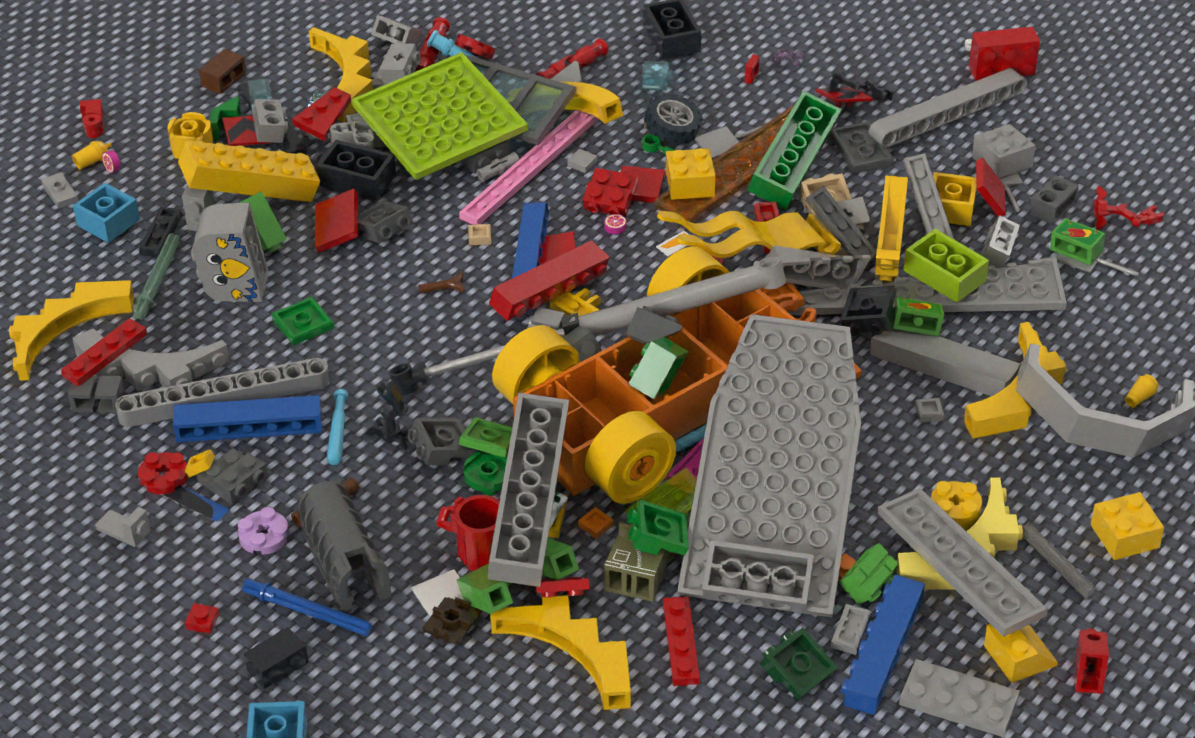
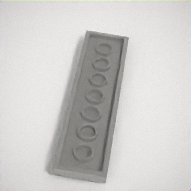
[878,488,1047,637]

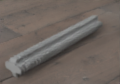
[1022,522,1096,599]

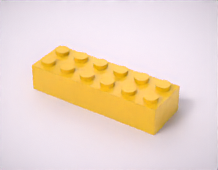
[178,140,320,202]

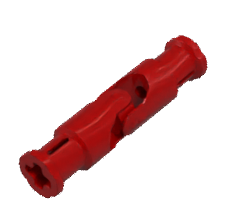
[415,17,450,72]
[536,38,609,84]

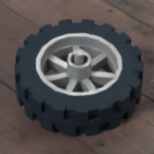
[644,94,702,144]

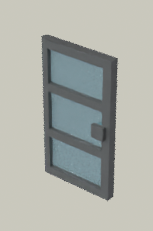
[464,54,577,145]

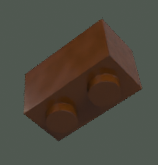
[199,49,246,94]

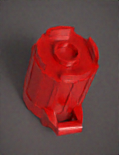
[436,495,500,571]

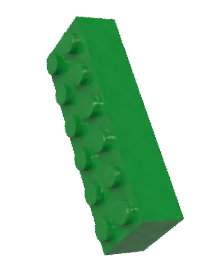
[747,91,842,210]

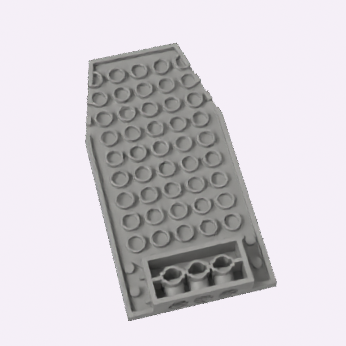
[677,314,861,618]

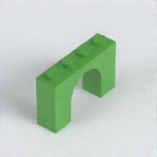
[456,538,579,614]

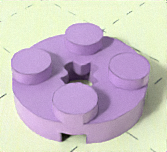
[238,507,289,554]

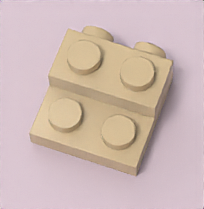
[798,174,852,218]

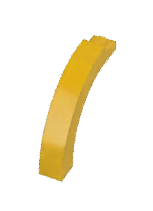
[506,82,623,124]

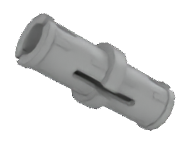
[476,152,519,182]

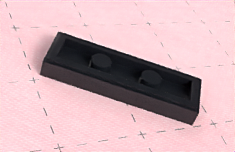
[139,207,182,257]

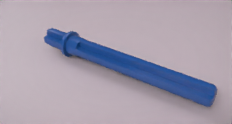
[242,579,372,636]

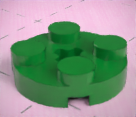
[464,451,508,496]

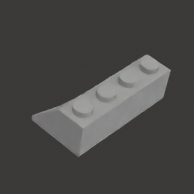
[767,245,871,289]

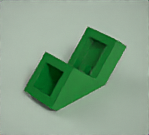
[209,97,241,140]

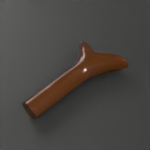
[418,271,465,294]

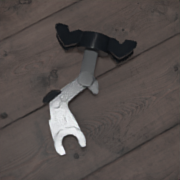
[827,64,894,101]
[365,381,410,450]

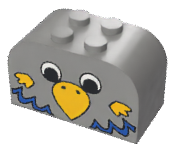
[191,202,269,302]

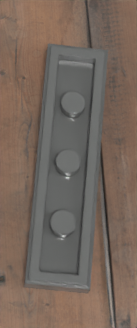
[805,186,876,265]

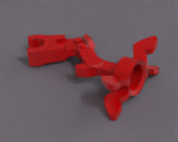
[1093,186,1164,230]

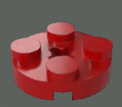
[455,34,496,60]
[138,452,188,495]

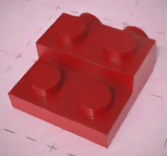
[582,168,638,217]

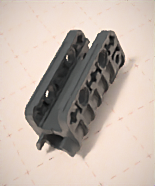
[297,479,391,613]

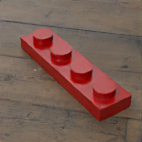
[61,318,147,387]
[663,596,700,686]

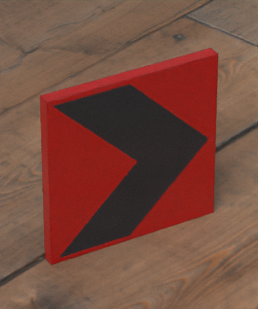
[816,87,873,108]
[222,116,272,146]

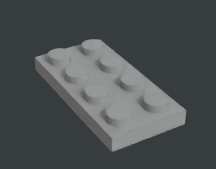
[899,659,1020,738]

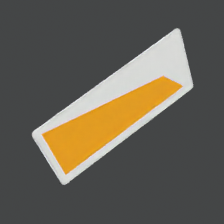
[656,231,689,256]

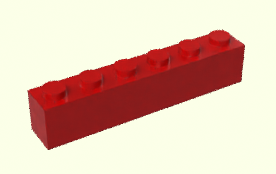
[489,240,610,321]

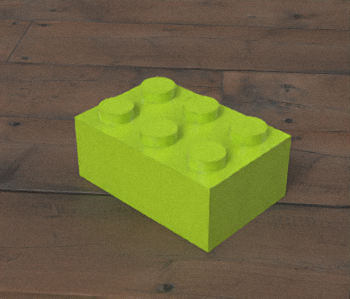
[904,229,989,303]

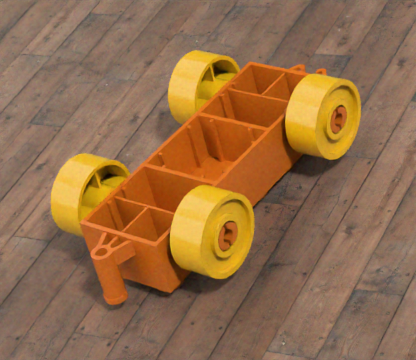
[492,246,816,504]

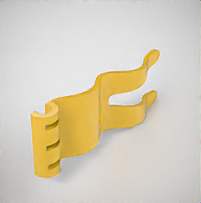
[657,211,841,258]

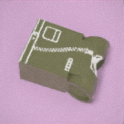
[604,522,677,602]

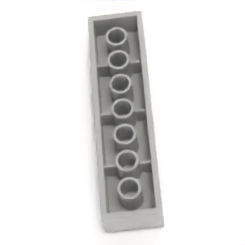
[488,393,569,587]

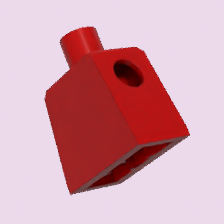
[1075,628,1109,694]

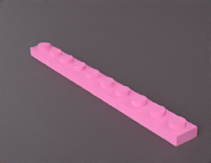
[459,110,599,225]

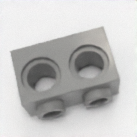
[253,99,288,143]
[981,215,1020,268]

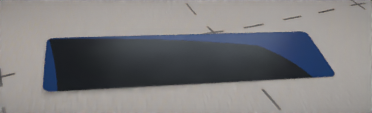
[161,485,229,522]

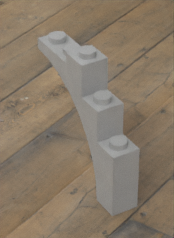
[72,328,229,391]

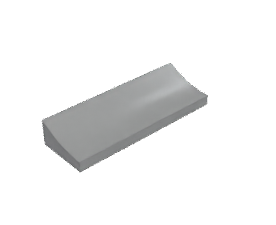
[870,325,1021,396]

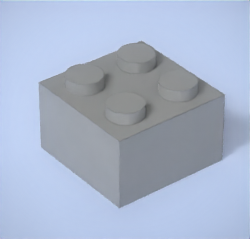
[972,124,1035,178]

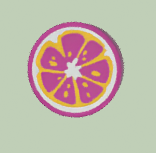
[102,150,121,173]
[604,214,627,235]

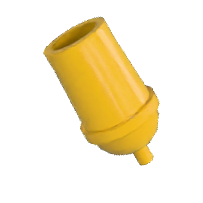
[72,141,112,170]

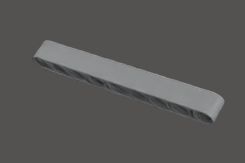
[868,68,1027,148]
[116,358,329,427]

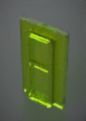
[625,468,697,514]

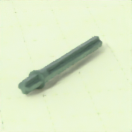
[133,233,180,320]

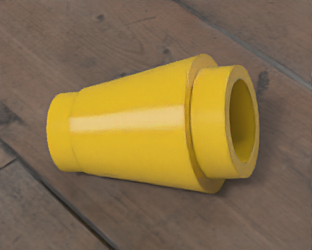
[1124,374,1159,408]

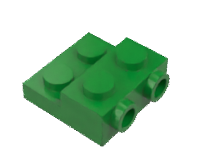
[627,500,689,555]

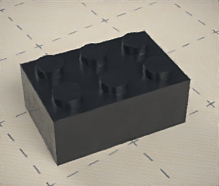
[643,0,701,59]
[316,140,396,201]

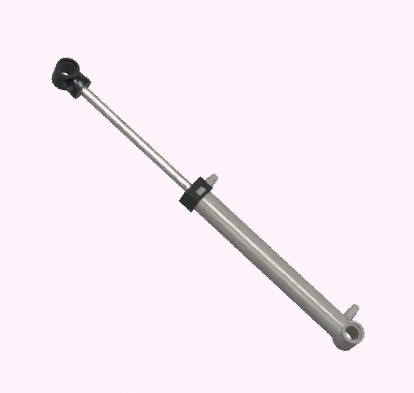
[388,257,786,396]

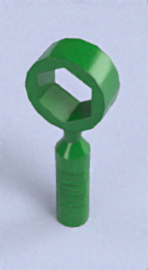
[642,134,675,155]

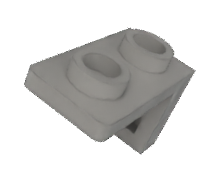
[95,507,151,547]

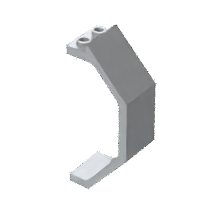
[1016,343,1195,458]

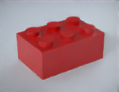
[969,26,1040,81]

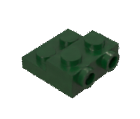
[760,627,838,700]

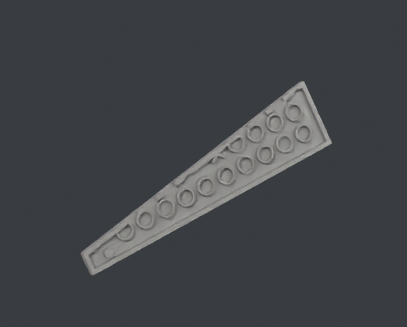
[788,257,1066,315]

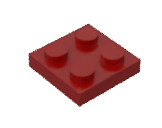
[535,577,589,597]

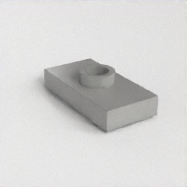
[41,172,78,209]
[831,604,871,655]

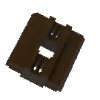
[423,597,481,645]

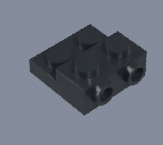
[840,285,897,336]

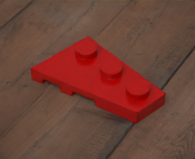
[292,87,351,142]

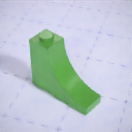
[240,191,287,253]

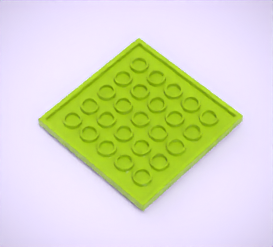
[351,52,528,180]

